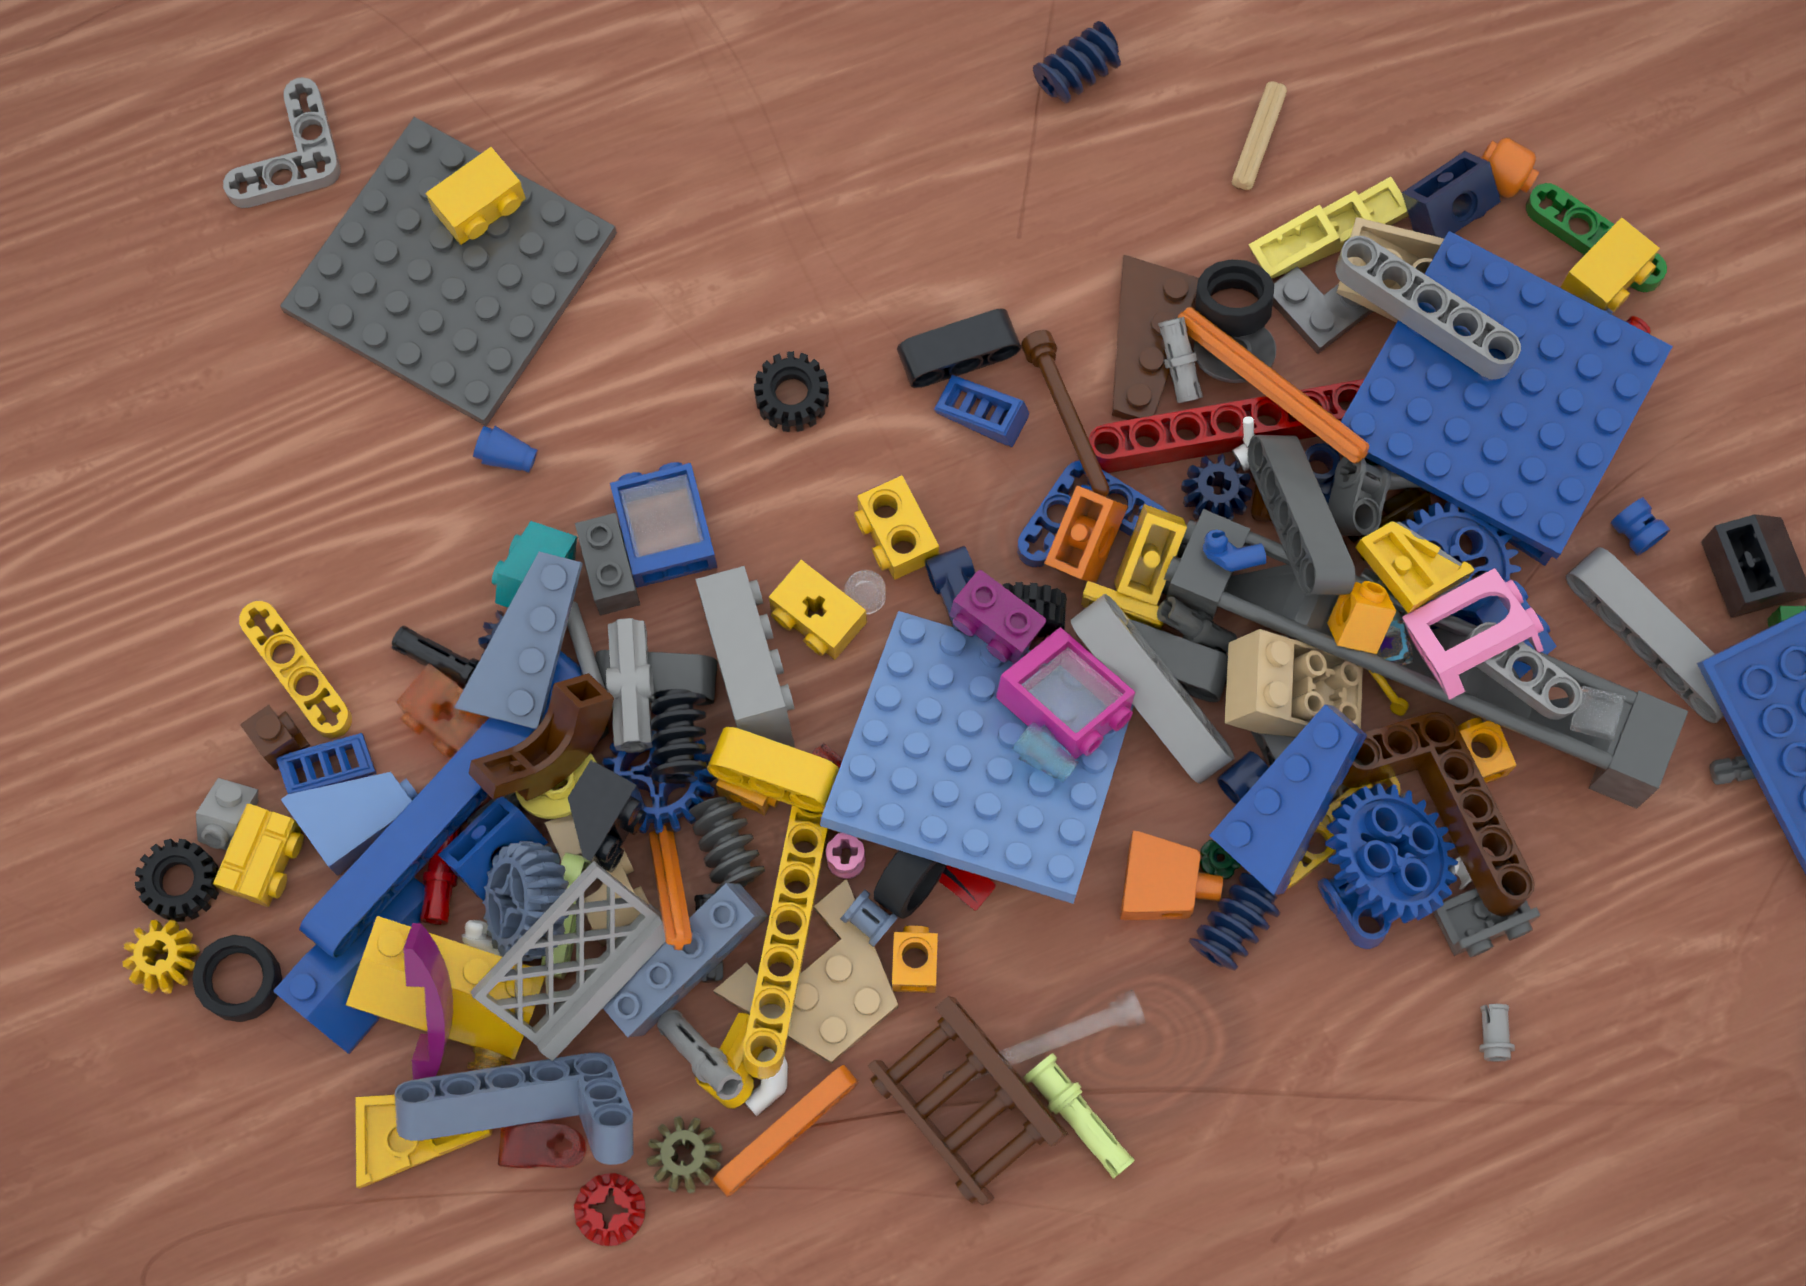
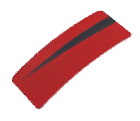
[939,865,996,911]

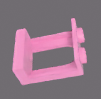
[1402,568,1544,700]

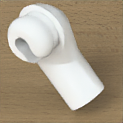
[745,1049,788,1117]

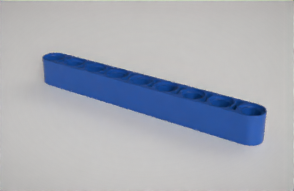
[300,650,583,959]

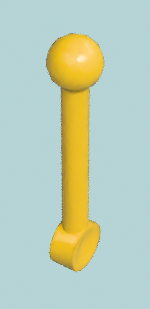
[1368,670,1409,716]

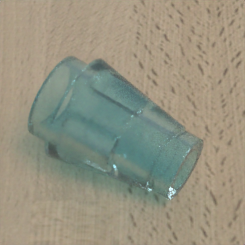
[1012,721,1079,783]

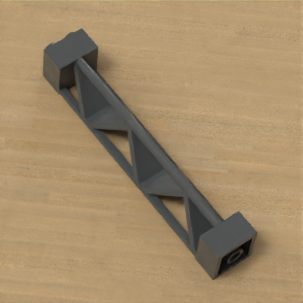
[1162,509,1688,809]

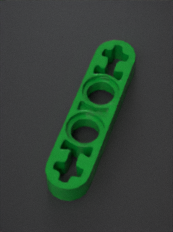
[1526,183,1667,292]

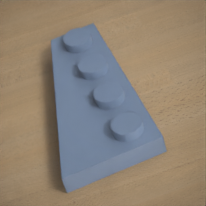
[454,552,583,729]

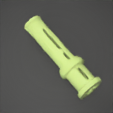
[1023,1053,1135,1179]

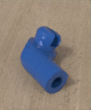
[1203,530,1267,572]

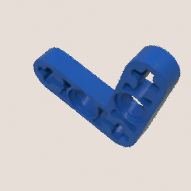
[1017,460,1167,567]

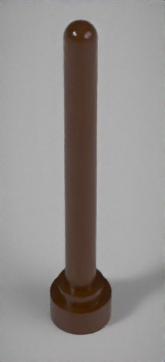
[1021,330,1110,496]

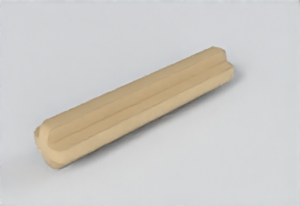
[1232,81,1287,190]

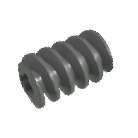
[689,797,765,893]

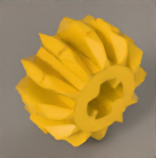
[122,920,200,994]

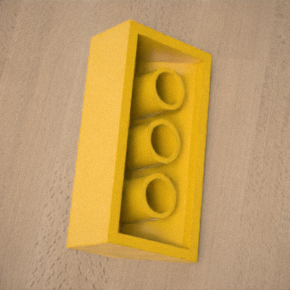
[346,916,545,1060]

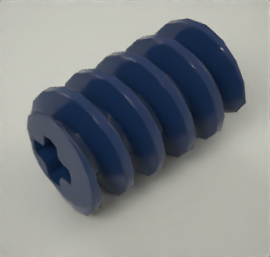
[1033,21,1121,103]
[1189,873,1280,971]

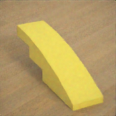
[1248,177,1409,279]

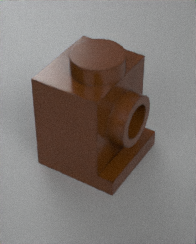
[240,705,311,770]

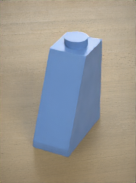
[281,772,418,876]

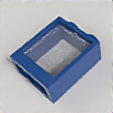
[610,462,718,588]

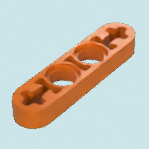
[713,1065,859,1197]

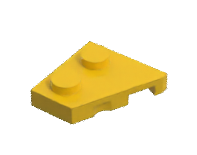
[1355,521,1475,614]

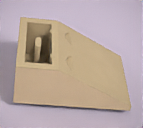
[1225,629,1363,737]

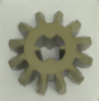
[647,1116,723,1194]

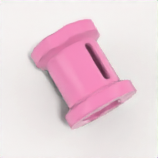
[825,833,865,879]

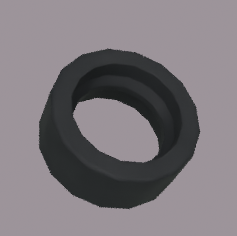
[1195,259,1274,337]
[874,850,946,919]
[192,935,282,1022]

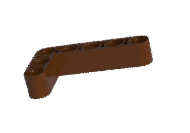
[1342,712,1535,917]

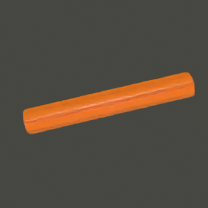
[648,825,693,950]

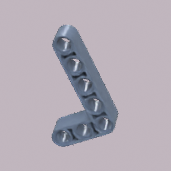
[394,1052,634,1165]

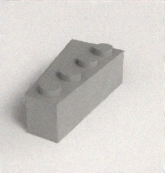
[696,566,795,748]

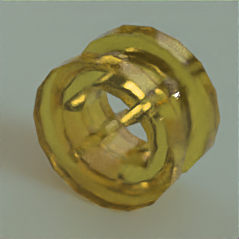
[466,1046,511,1071]

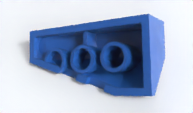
[273,877,425,1054]

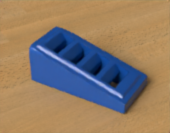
[934,375,1029,447]
[276,733,376,794]

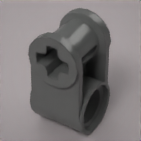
[1328,457,1392,536]

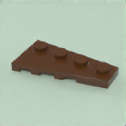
[1112,255,1199,420]

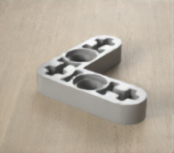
[223,78,341,208]

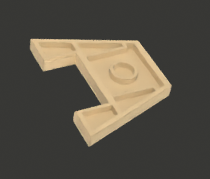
[713,879,898,1064]

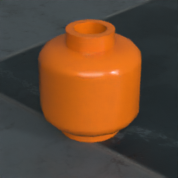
[1481,138,1539,198]

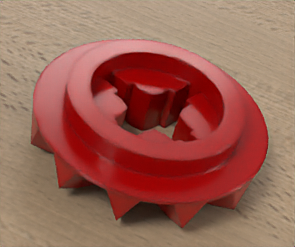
[574,1173,646,1246]

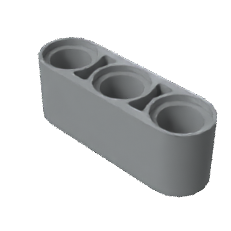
[1466,622,1582,720]

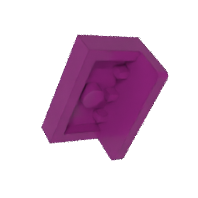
[949,570,1046,664]

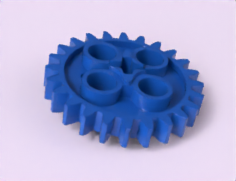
[1401,502,1521,630]
[1325,783,1458,924]

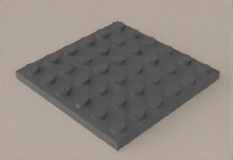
[280,117,617,426]

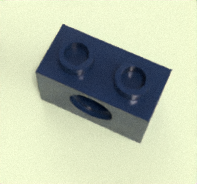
[1402,151,1501,239]

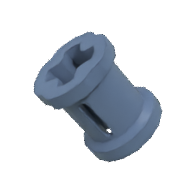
[840,889,898,947]

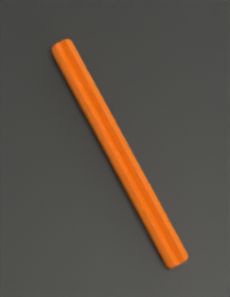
[1177,307,1369,464]

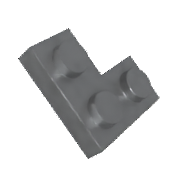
[1273,266,1373,354]

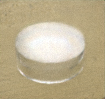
[844,570,886,614]

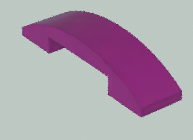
[403,923,453,1080]

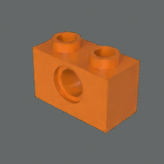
[1044,485,1128,583]

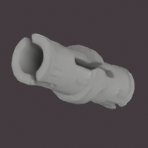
[1158,317,1203,403]

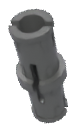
[1157,596,1237,654]

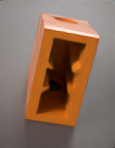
[1120,830,1223,920]

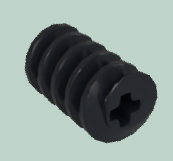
[651,689,707,784]

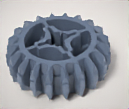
[482,841,569,961]

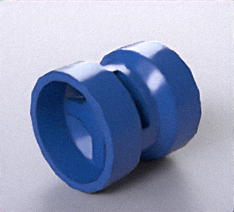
[1610,497,1670,556]

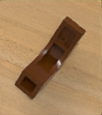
[468,673,614,801]

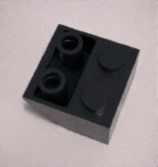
[1701,514,1806,618]
[568,760,646,872]

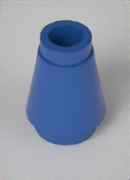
[473,426,538,473]

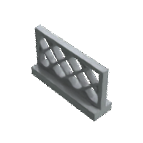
[470,861,666,1061]

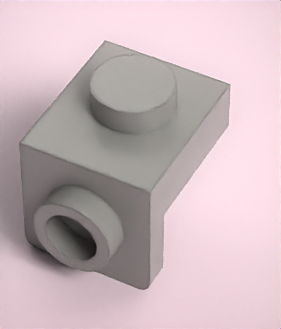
[196,778,259,850]

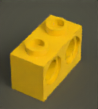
[854,475,939,580]

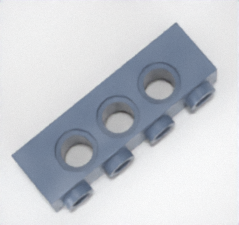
[603,883,768,1037]

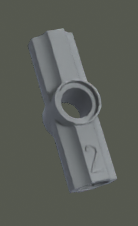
[606,618,654,753]

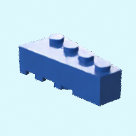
[1209,704,1367,895]

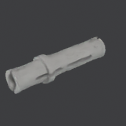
[657,1010,743,1100]

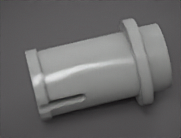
[1479,1004,1515,1062]

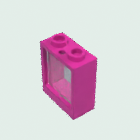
[996,627,1135,764]

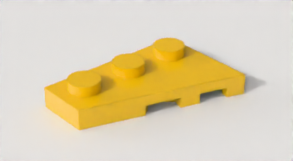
[356,1095,492,1189]

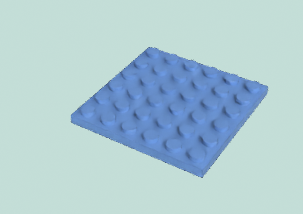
[820,611,1134,904]

